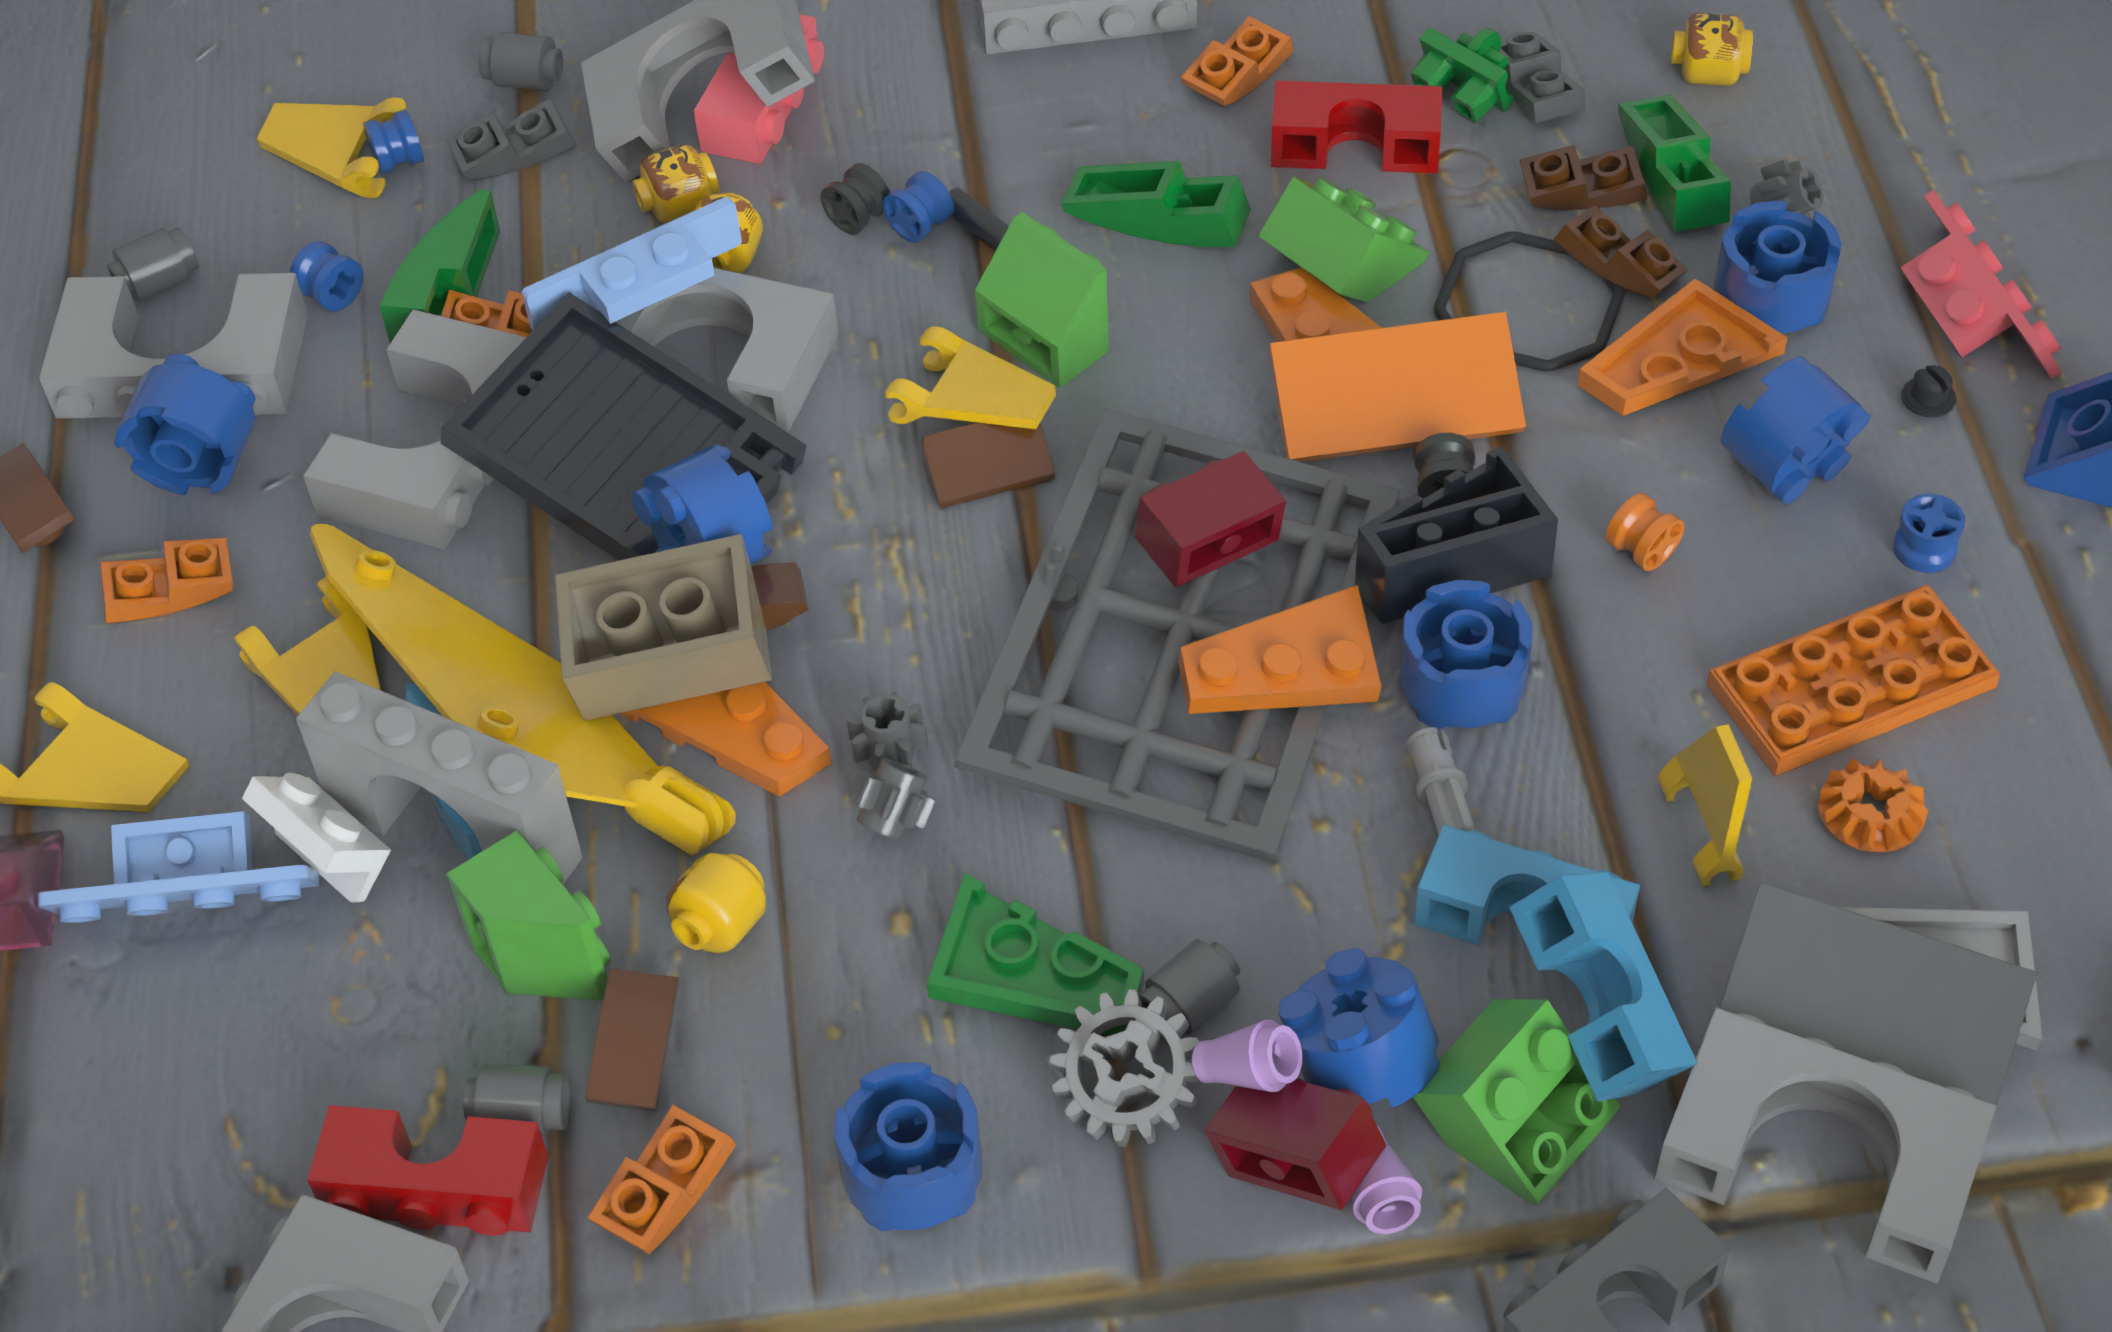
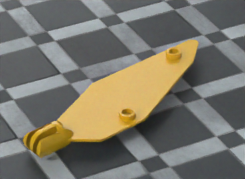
[310,524,736,856]

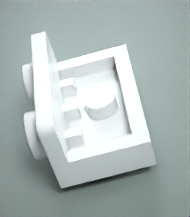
[242,773,391,903]

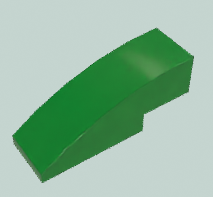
[1618,94,1731,232]
[1061,161,1251,247]
[379,189,500,343]

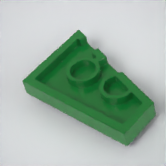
[927,873,1144,1036]

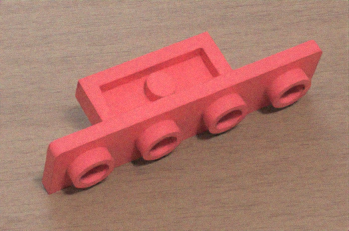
[1900,189,2062,380]

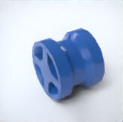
[363,109,424,175]
[882,171,954,243]
[290,240,364,312]
[1893,493,1965,573]

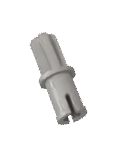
[1407,727,1475,835]

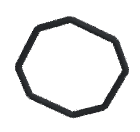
[1434,231,1625,371]

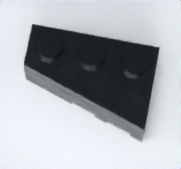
[1355,445,1558,624]

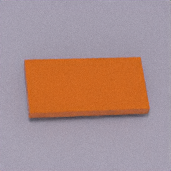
[1268,312,1526,462]
[1706,584,2001,777]

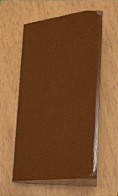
[921,422,1055,509]

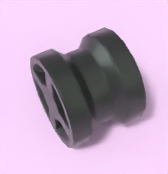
[820,163,890,235]
[1414,433,1475,499]

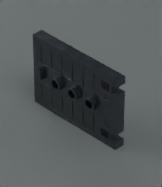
[441,292,807,561]

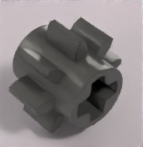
[1750,159,1823,218]
[847,692,928,769]
[848,758,936,839]

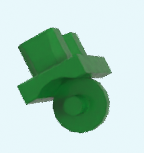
[1411,27,1515,124]

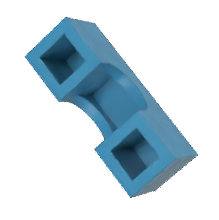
[1414,824,1640,945]
[1509,872,1698,1101]

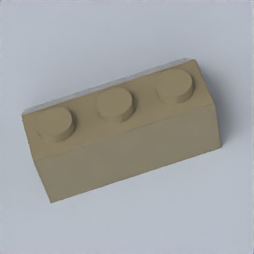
[555,534,772,721]

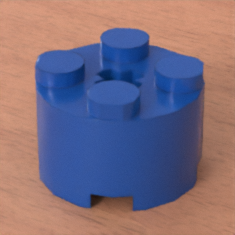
[1713,201,1842,333]
[114,354,256,495]
[1720,356,1871,505]
[632,444,773,565]
[1399,580,1532,729]
[1279,948,1440,1108]
[834,1062,982,1231]

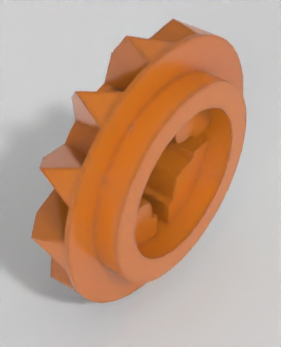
[1818,758,1928,853]

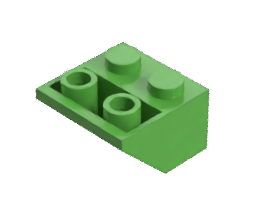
[1258,176,1430,303]
[975,212,1109,388]
[446,830,611,1001]
[1413,999,1621,1204]

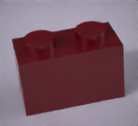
[1134,451,1286,588]
[1204,1077,1387,1211]

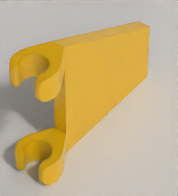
[257,97,413,198]
[885,326,1056,429]
[234,577,381,716]
[0,682,190,812]
[1658,724,1752,887]

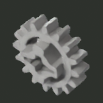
[1049,989,1200,1147]

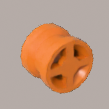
[1605,493,1685,572]

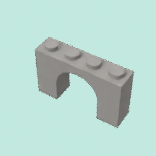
[581,0,815,183]
[976,0,1197,54]
[598,268,839,433]
[39,273,308,418]
[303,310,541,549]
[296,671,583,884]
[1655,1007,1997,1284]
[221,1194,469,1332]

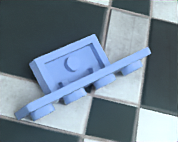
[522,197,742,331]
[37,811,319,923]

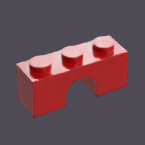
[1271,80,1442,174]
[307,1105,549,1236]

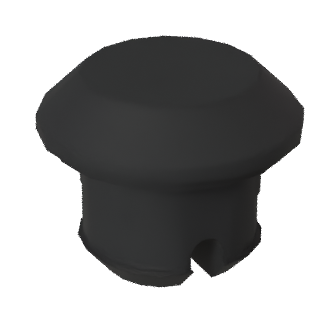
[1901,365,1956,417]

